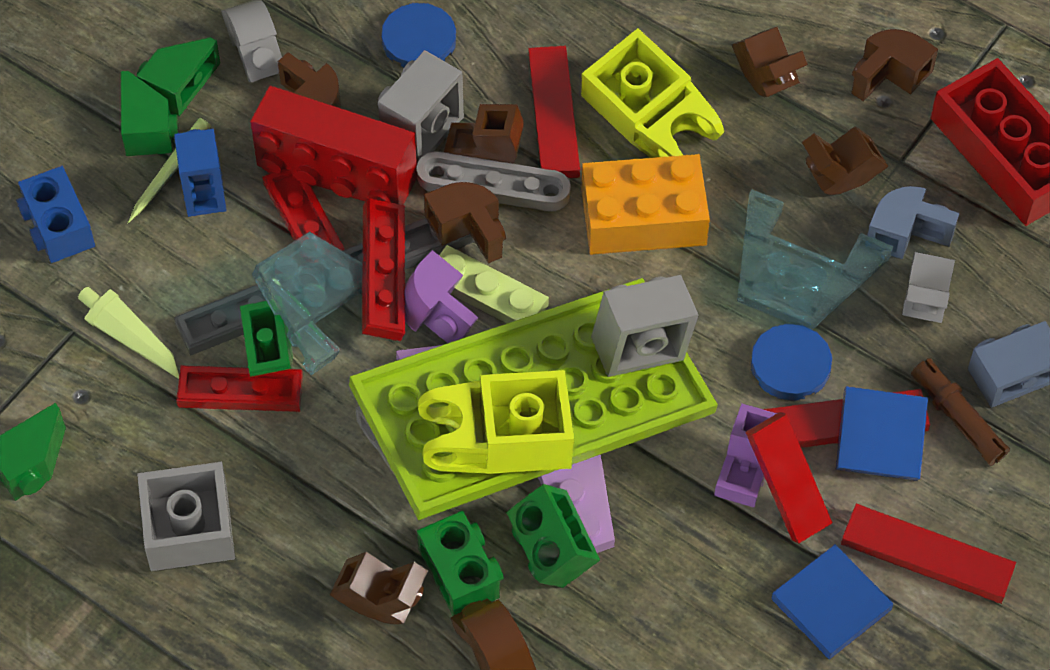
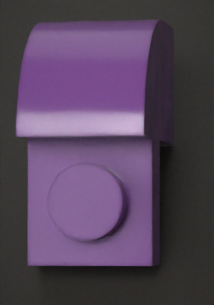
[404,250,479,343]
[714,403,777,507]

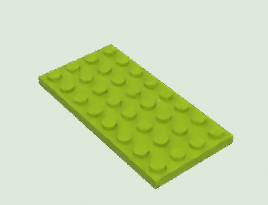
[349,278,718,520]

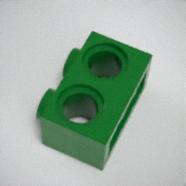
[506,484,600,588]
[416,511,504,616]

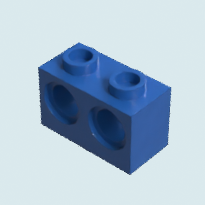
[174,128,227,217]
[16,165,96,263]

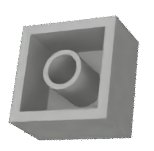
[377,50,464,163]
[591,275,699,377]
[137,462,235,571]

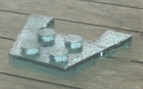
[737,189,893,330]
[252,232,362,375]

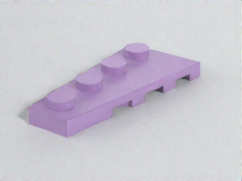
[538,455,615,553]

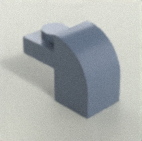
[865,186,959,259]

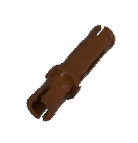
[911,358,1010,466]

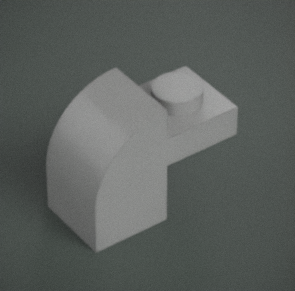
[221,0,282,83]
[902,252,955,323]

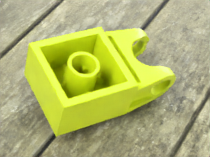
[581,28,724,158]
[418,370,574,474]

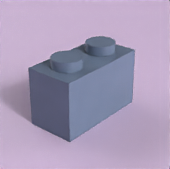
[968,321,1050,408]

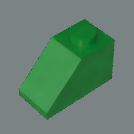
[137,37,221,117]
[121,71,179,156]
[240,298,293,377]
[0,403,66,501]

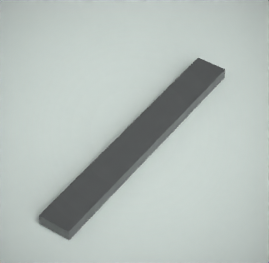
[174,218,475,356]

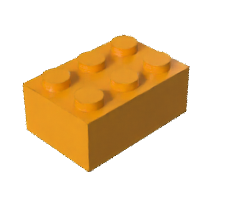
[581,154,710,255]

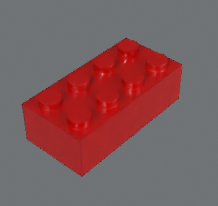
[930,58,1050,226]
[250,85,417,205]

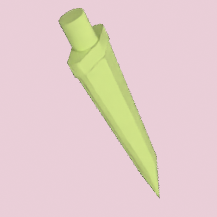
[127,118,211,224]
[78,287,179,379]

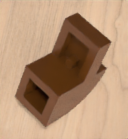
[731,26,808,97]
[851,29,938,102]
[278,52,341,108]
[444,104,524,164]
[802,126,889,195]
[424,182,506,264]
[330,552,428,624]
[450,598,536,670]

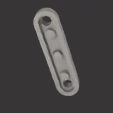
[417,152,571,211]

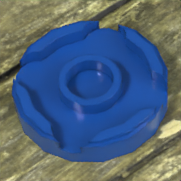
[381,3,456,68]
[750,324,832,401]

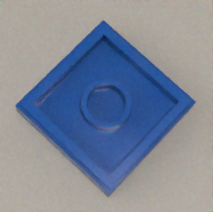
[836,386,928,481]
[771,544,893,660]

